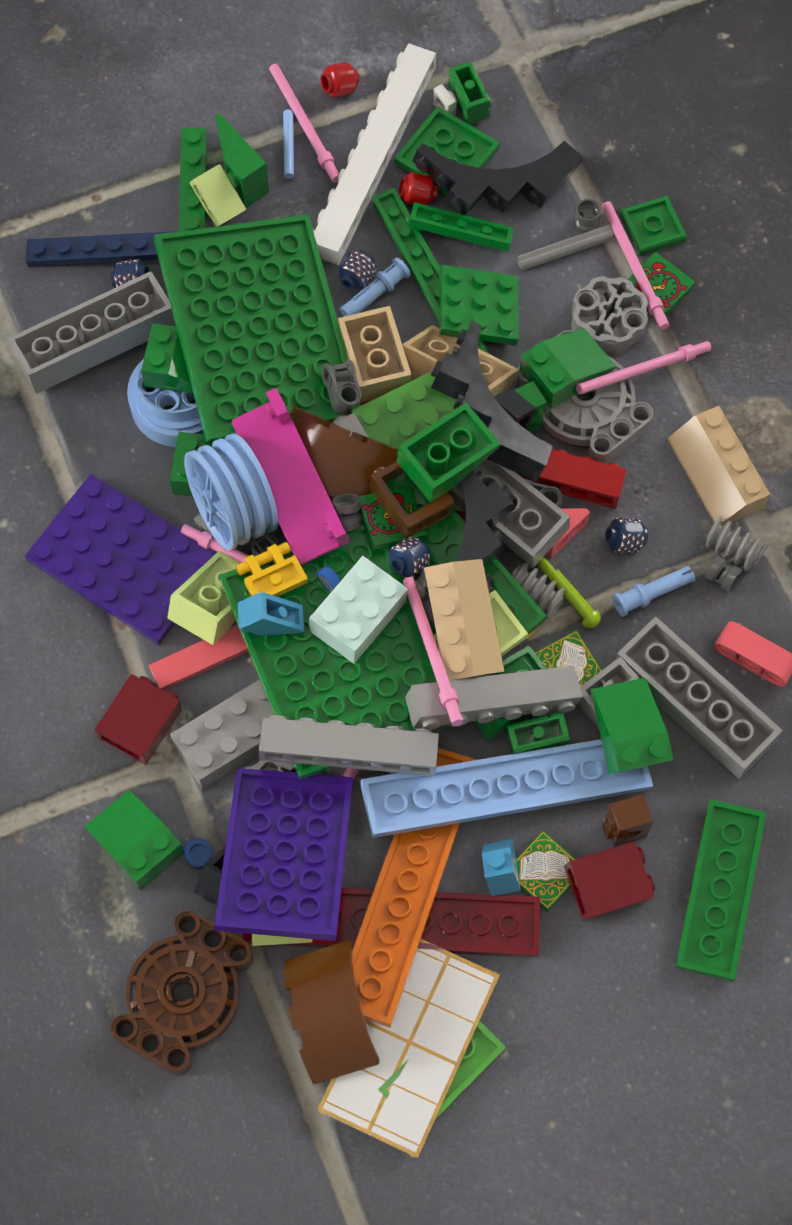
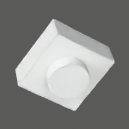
[433,84,457,116]

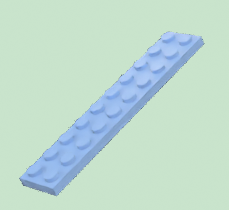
[360,739,653,838]

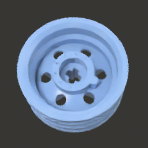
[184,433,278,551]

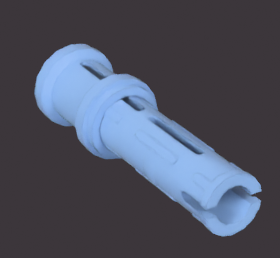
[340,257,411,317]
[612,566,695,617]

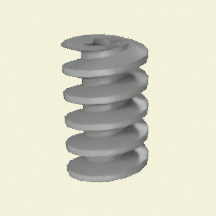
[705,516,768,572]
[511,562,565,620]

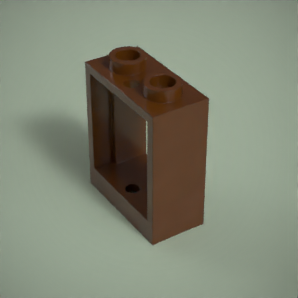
[369,460,455,539]

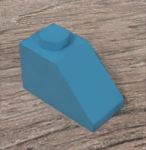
[238,592,304,636]
[482,839,520,896]

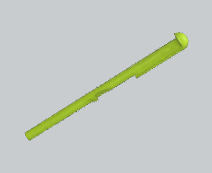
[536,556,601,628]

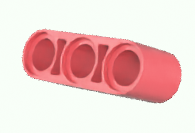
[714,621,792,687]

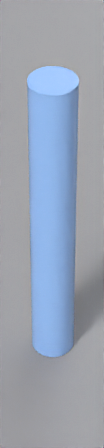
[283,110,294,179]

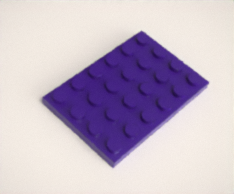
[25,474,216,645]
[214,768,353,941]

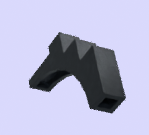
[412,141,584,215]
[431,321,553,482]
[423,470,516,625]

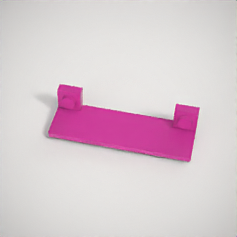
[232,388,350,566]

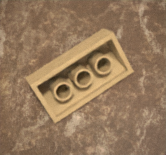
[402,325,519,397]
[667,406,770,526]
[424,559,504,681]

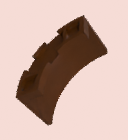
[289,407,398,497]
[284,940,380,1084]

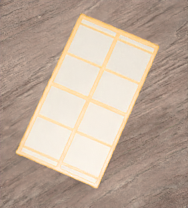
[317,939,500,1158]

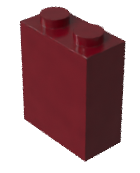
[95,674,182,765]
[564,841,655,921]

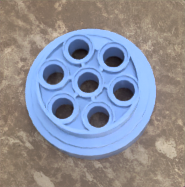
[127,359,204,447]

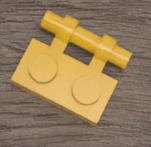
[235,542,308,597]

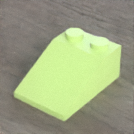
[167,551,239,645]

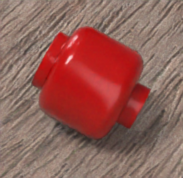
[320,62,359,98]
[398,172,438,206]

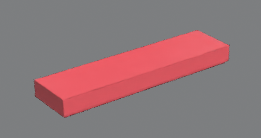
[148,625,248,691]

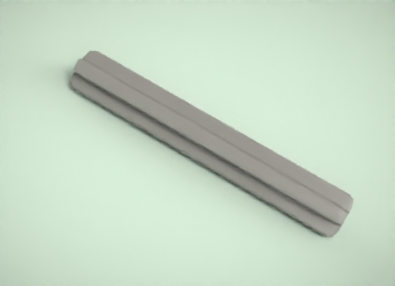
[517,225,614,270]

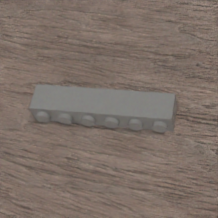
[405,666,583,730]
[259,715,439,776]

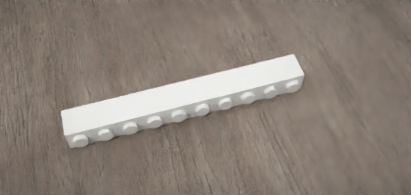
[313,43,436,266]

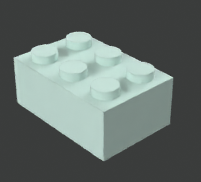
[309,556,408,664]

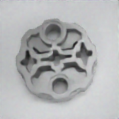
[571,276,648,355]

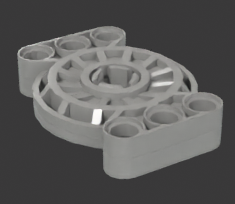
[516,330,654,464]

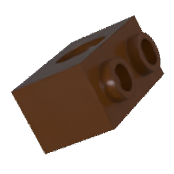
[602,794,653,847]

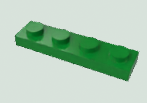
[408,202,514,252]

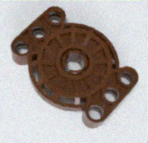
[111,911,253,1076]

